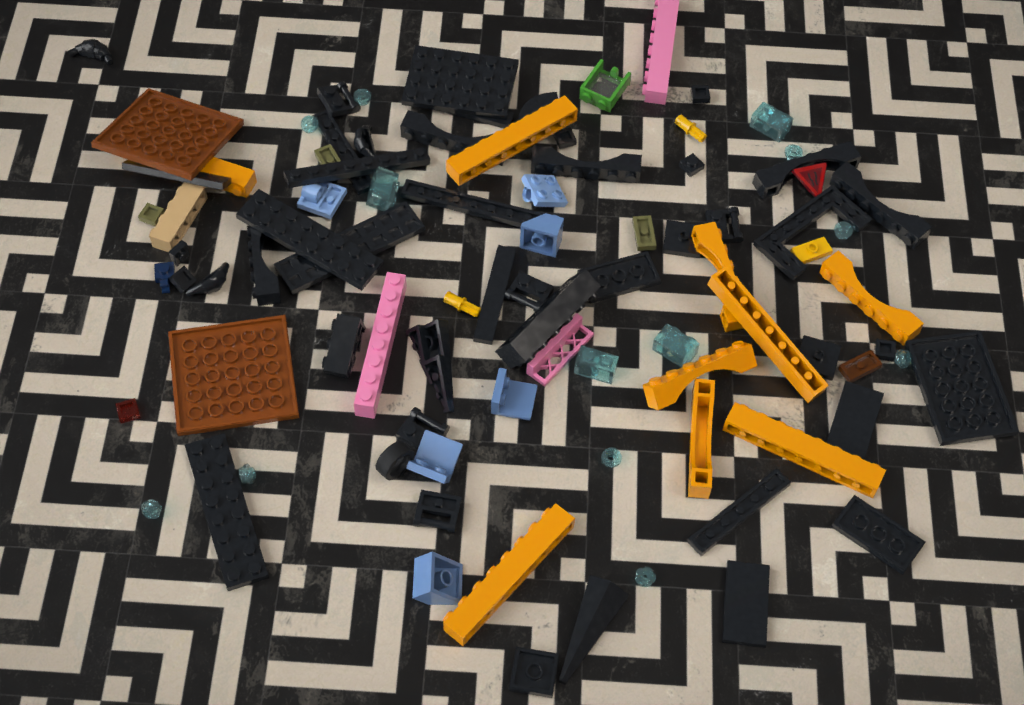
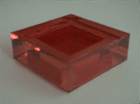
[115,398,141,423]

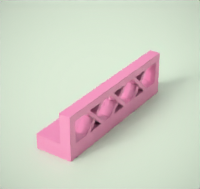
[526,313,594,387]

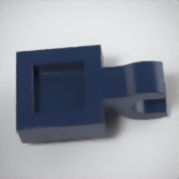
[154,262,175,294]

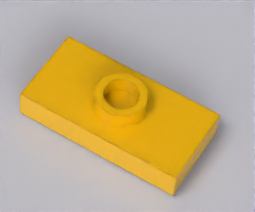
[790,237,833,264]

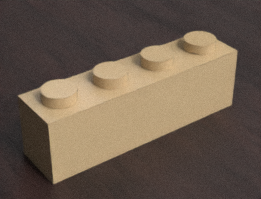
[149,182,207,253]

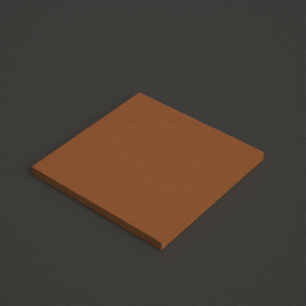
[91,88,244,181]
[168,315,299,436]

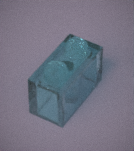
[749,102,794,143]
[366,166,400,211]
[652,324,700,368]
[574,345,619,385]

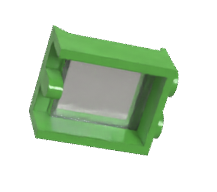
[579,59,631,113]

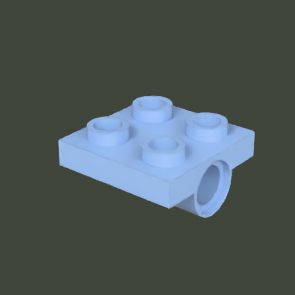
[521,174,568,207]
[297,182,347,220]

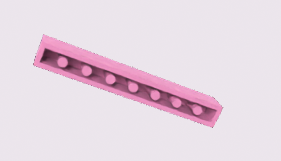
[642,0,679,105]
[354,272,407,419]

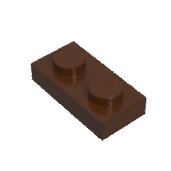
[838,350,883,383]

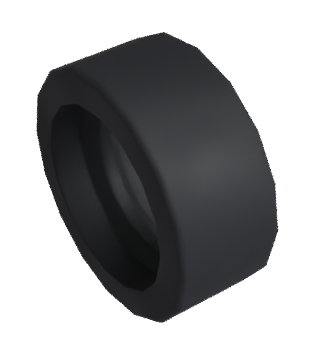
[375,441,415,480]

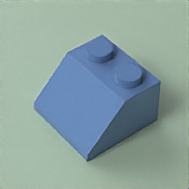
[520,213,564,258]
[412,551,463,605]

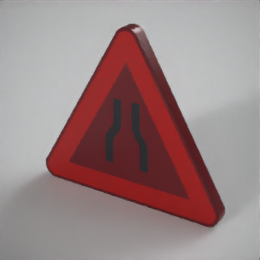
[792,162,827,197]

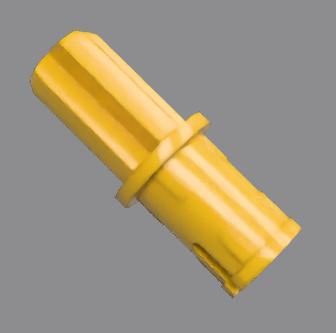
[674,114,707,143]
[443,291,481,317]

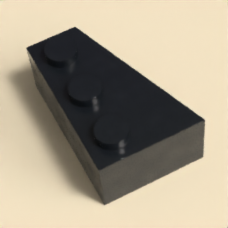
[322,313,366,379]

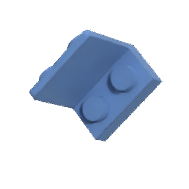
[491,368,537,420]
[406,430,463,484]

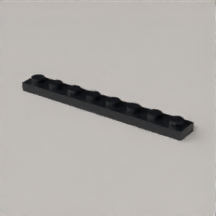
[284,148,430,188]
[401,179,545,227]

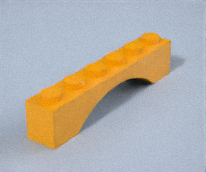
[691,222,743,332]
[819,250,924,346]
[643,341,757,410]
[688,378,715,499]

